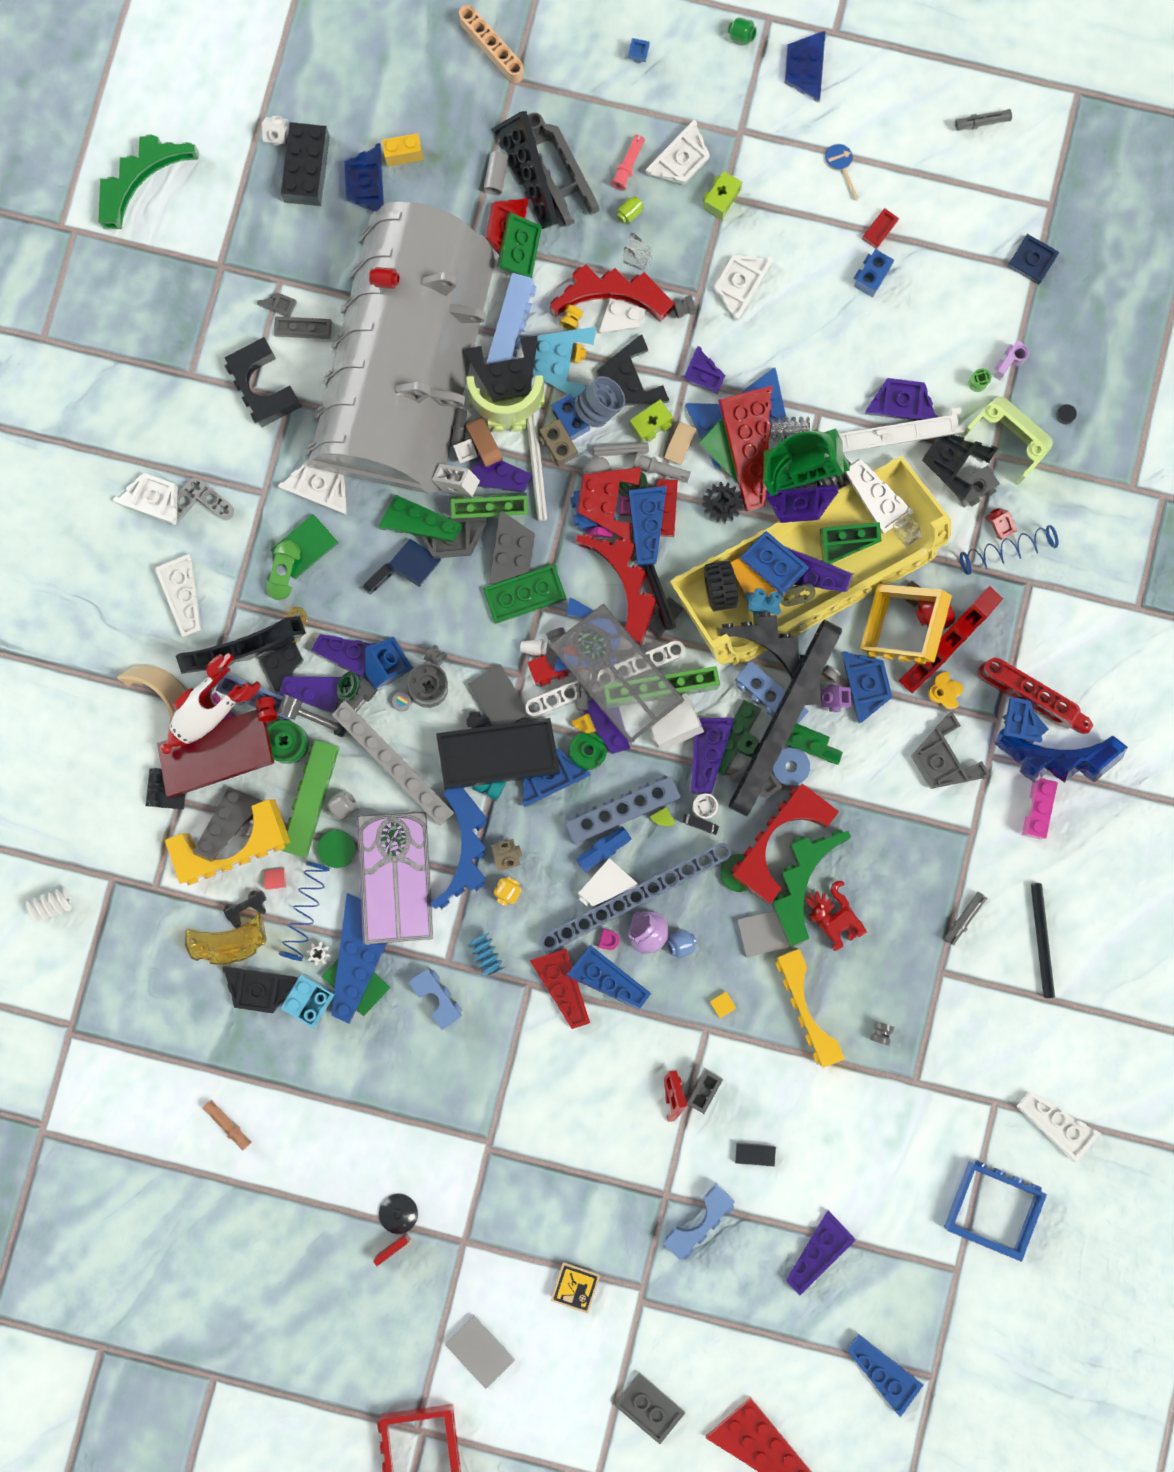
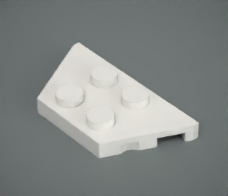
[646,120,710,185]
[714,255,774,321]
[278,459,347,515]
[113,473,178,525]

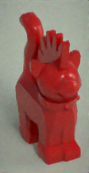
[804,881,867,951]

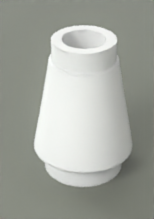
[520,639,549,657]

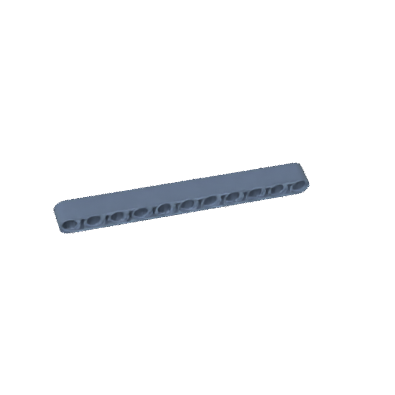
[541,843,731,952]

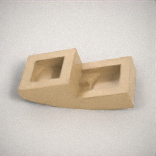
[664,422,697,465]

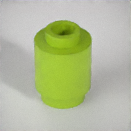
[617,196,644,224]

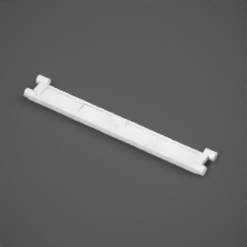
[839,407,965,453]

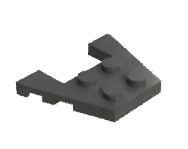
[911,711,990,789]

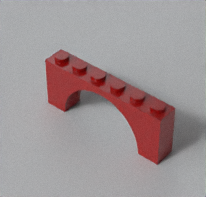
[731,783,839,905]

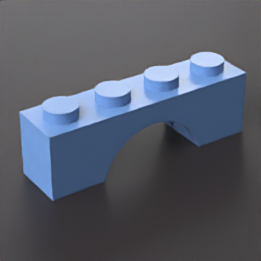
[663,1182,735,1261]

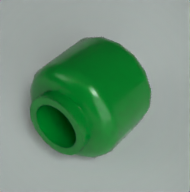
[728,17,757,45]

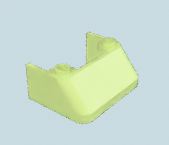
[961,397,1053,485]

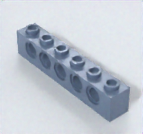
[565,775,681,845]

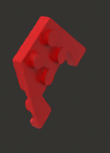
[577,467,641,540]

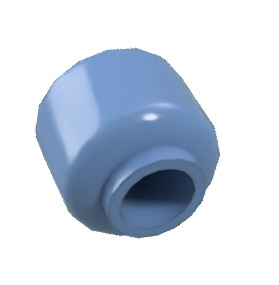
[666,930,697,958]

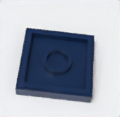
[1007,234,1059,285]
[388,539,441,588]

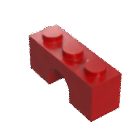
[527,645,587,687]

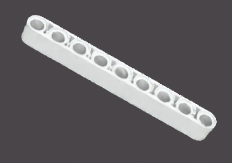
[525,641,685,718]

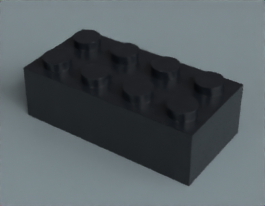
[280,122,330,206]

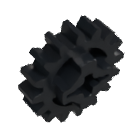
[702,482,743,524]

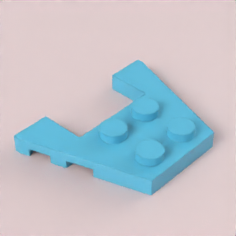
[533,327,597,398]

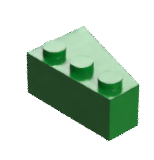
[819,522,882,564]

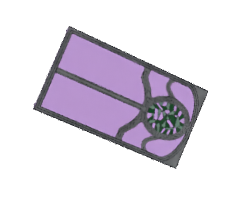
[357,811,433,945]

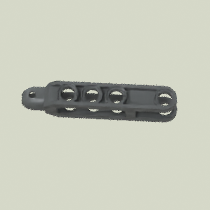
[528,113,600,227]

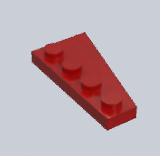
[529,948,590,1029]

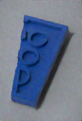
[566,945,651,1010]

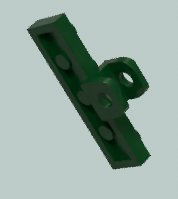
[718,700,761,776]

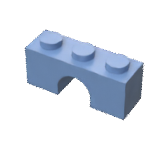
[408,968,463,1030]

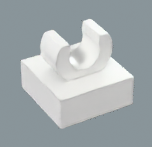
[453,439,478,463]

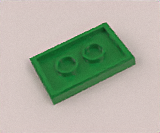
[497,212,542,278]
[698,417,738,483]
[270,514,338,580]
[321,959,391,1017]

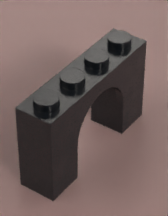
[224,337,302,427]

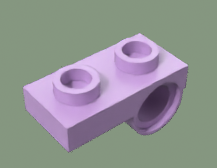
[994,340,1029,380]

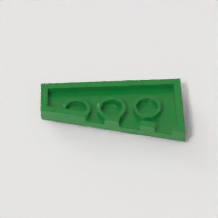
[378,495,462,543]

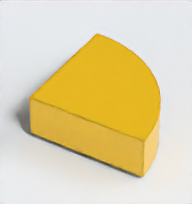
[570,713,596,733]

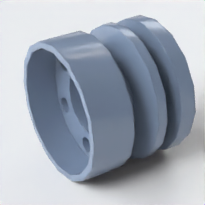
[574,376,625,428]

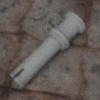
[633,452,691,483]

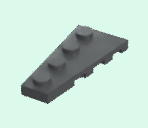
[193,787,263,862]

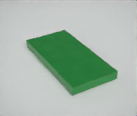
[483,563,567,624]

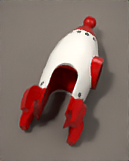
[160,653,261,754]

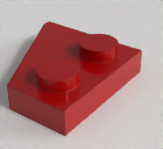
[664,1070,687,1122]

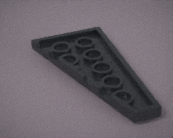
[491,111,558,229]

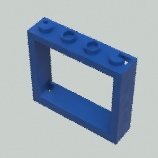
[944,1160,1047,1262]

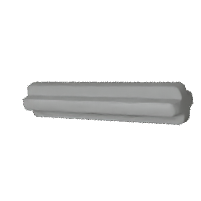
[593,442,649,457]

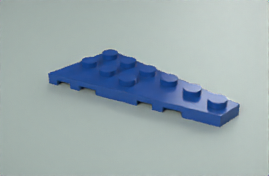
[331,893,388,1024]

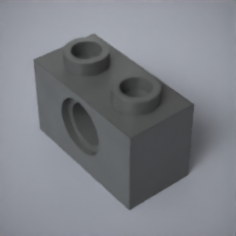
[957,465,1000,508]

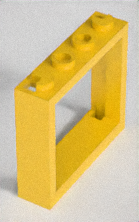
[860,584,952,664]

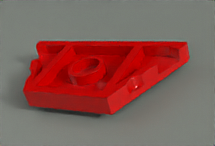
[485,198,529,254]

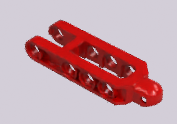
[977,657,1093,734]

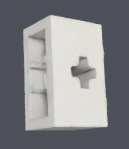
[432,464,480,497]

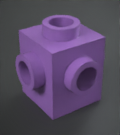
[820,684,851,712]

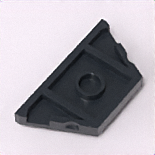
[223,966,298,1013]

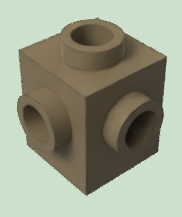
[491,839,522,871]

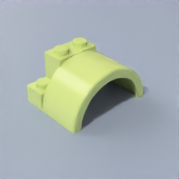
[466,376,545,433]

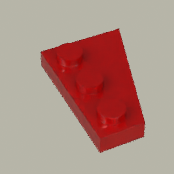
[656,479,678,537]

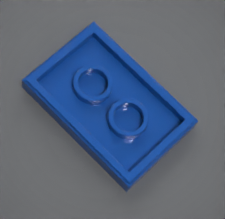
[740,531,809,596]

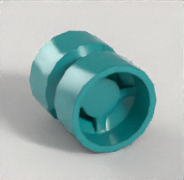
[472,782,506,801]

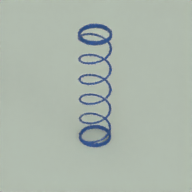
[960,525,1059,575]
[279,861,330,961]

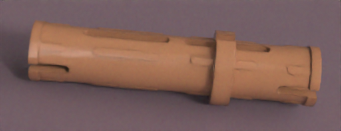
[202,1100,252,1151]

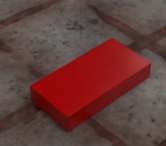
[862,208,900,249]
[373,1233,411,1266]

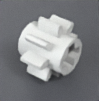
[307,941,332,966]

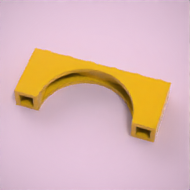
[165,799,291,886]

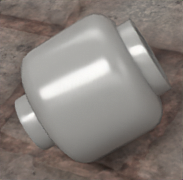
[583,456,611,474]
[327,791,356,820]

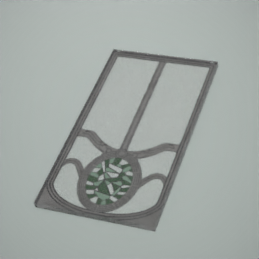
[549,604,684,744]

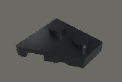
[260,642,304,692]

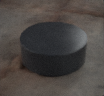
[1056,404,1077,425]

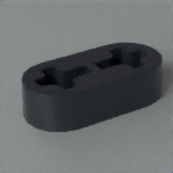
[363,563,395,594]
[682,813,719,835]

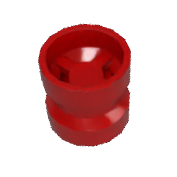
[255,697,278,722]

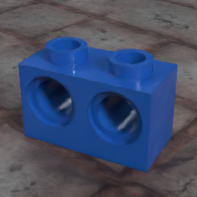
[854,249,894,297]
[551,394,590,441]

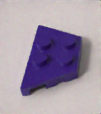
[865,378,938,421]
[766,485,839,523]

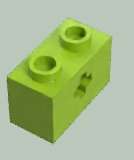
[702,171,743,220]
[629,399,673,442]

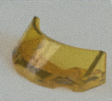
[184,912,267,965]

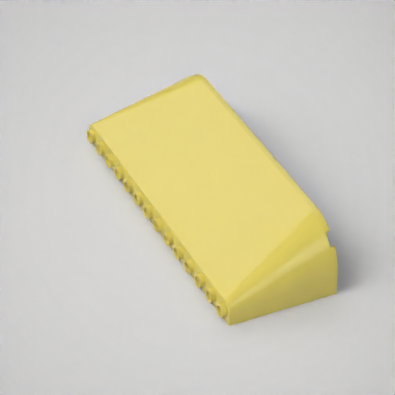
[670,456,951,665]

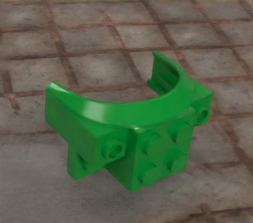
[763,428,850,496]

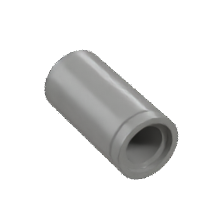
[484,152,508,195]

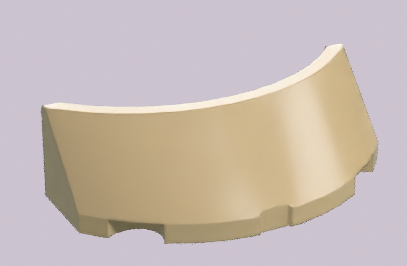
[117,665,186,724]

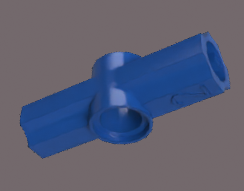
[576,826,632,873]

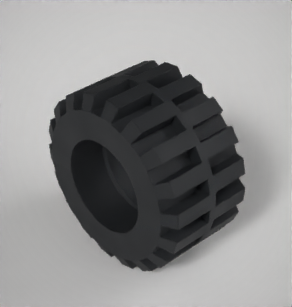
[704,561,738,612]

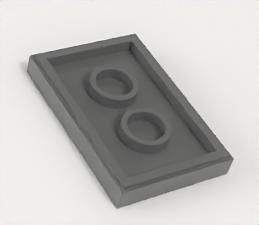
[468,664,527,726]
[614,1372,685,1444]

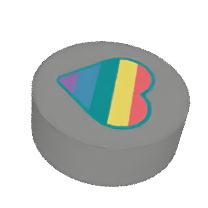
[392,692,412,712]

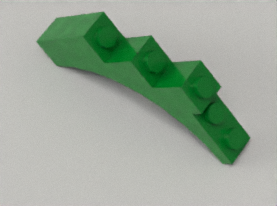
[98,134,199,229]
[772,829,851,947]

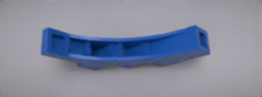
[430,788,488,910]

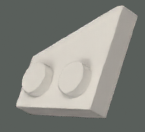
[599,298,646,335]

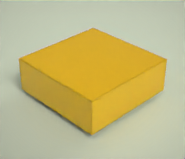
[709,991,736,1018]

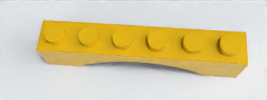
[775,948,845,1068]

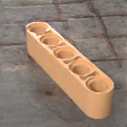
[459,5,524,84]

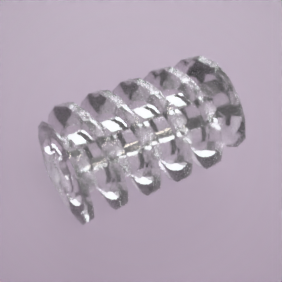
[770,416,810,441]

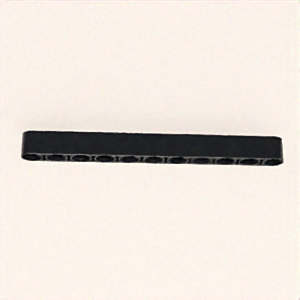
[729,619,842,816]

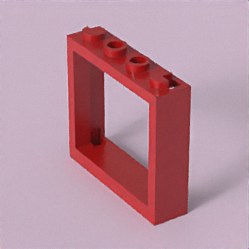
[377,1404,461,1472]

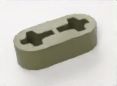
[780,583,816,607]

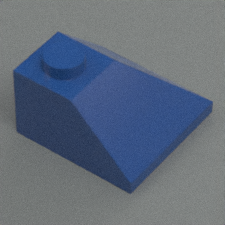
[365,637,413,689]

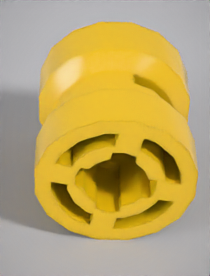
[559,305,584,330]

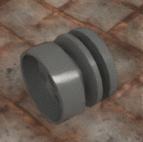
[407,663,448,708]

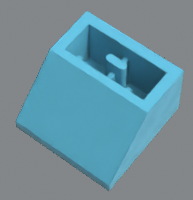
[280,974,335,1029]

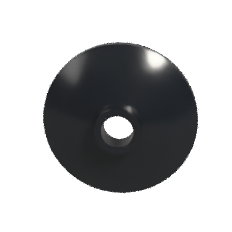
[379,1193,418,1234]

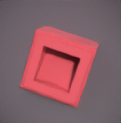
[265,868,286,890]

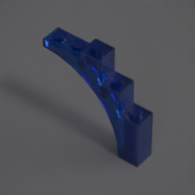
[995,728,1128,783]

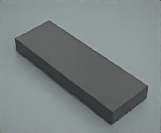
[274,316,332,339]

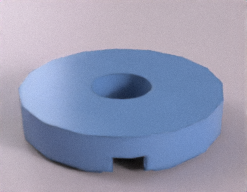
[772,748,810,786]

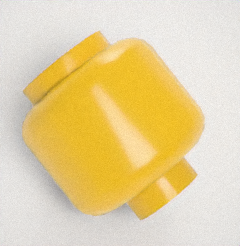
[493,876,522,906]

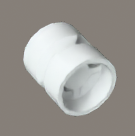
[692,794,718,820]

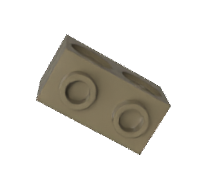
[538,419,578,467]

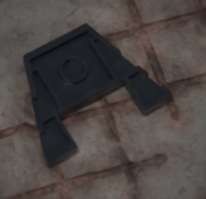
[597,334,669,406]
[465,336,538,402]
[922,435,998,501]

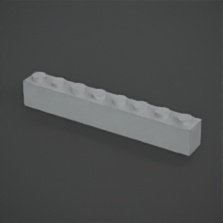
[332,701,454,826]

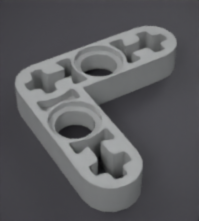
[167,478,234,525]

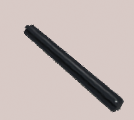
[1031,883,1055,999]

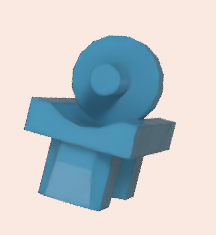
[744,588,782,616]

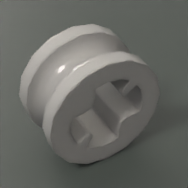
[821,665,841,682]

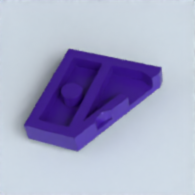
[683,346,725,394]

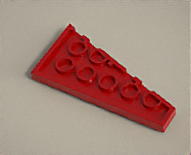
[718,386,773,511]
[705,1397,812,1472]

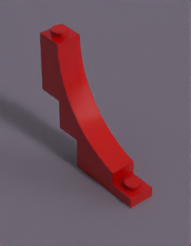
[898,586,1004,694]

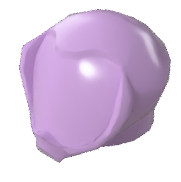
[628,911,668,954]

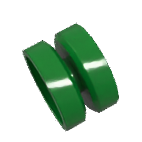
[268,720,309,764]

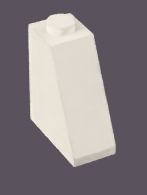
[651,693,704,751]
[578,859,638,907]

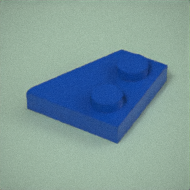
[1003,697,1042,743]

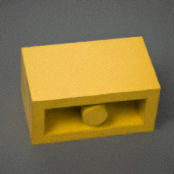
[382,133,424,167]

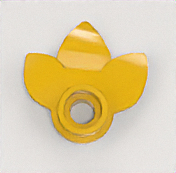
[928,672,964,709]

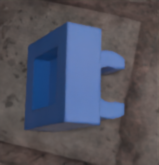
[628,38,650,63]

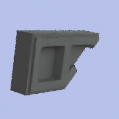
[257,293,297,317]

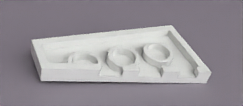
[155,554,202,638]

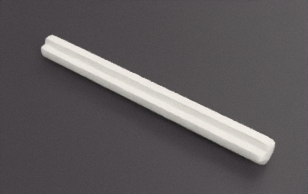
[527,411,547,521]

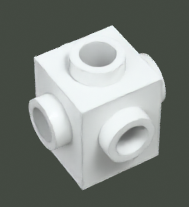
[262,116,289,145]

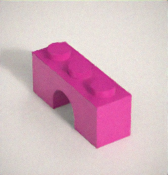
[1022,778,1058,840]

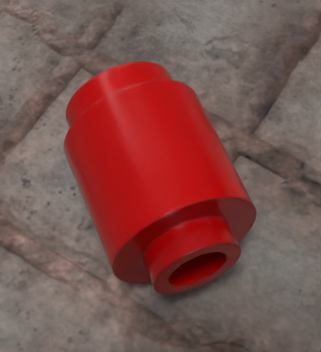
[369,267,400,289]

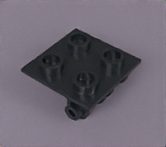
[145,768,186,810]

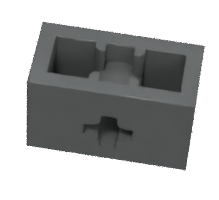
[687,1067,723,1114]

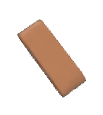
[465,417,503,467]

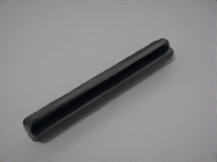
[643,564,676,630]

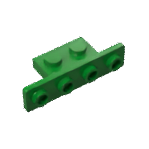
[785,723,843,765]

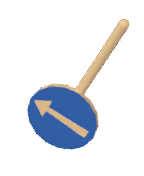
[825,144,858,201]

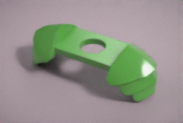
[266,540,301,600]

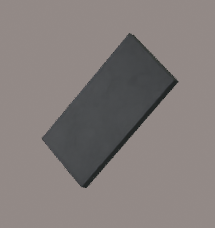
[436,718,560,790]

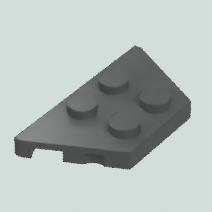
[489,510,535,584]
[421,517,488,559]

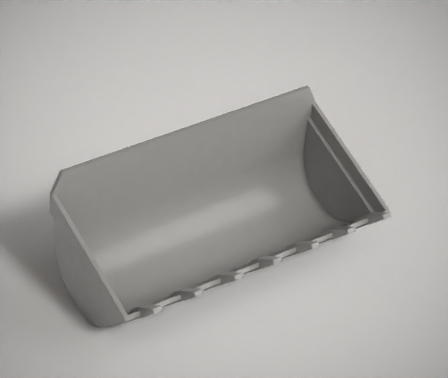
[305,201,496,494]

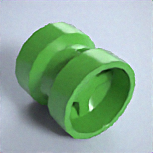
[969,368,991,392]

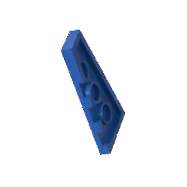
[629,486,667,566]
[847,1333,924,1417]

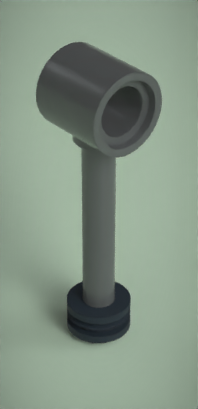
[277,695,347,737]

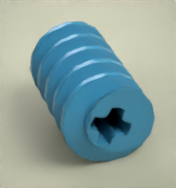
[468,932,505,976]

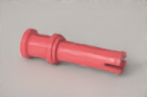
[610,134,645,191]

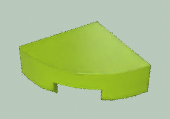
[650,807,676,826]

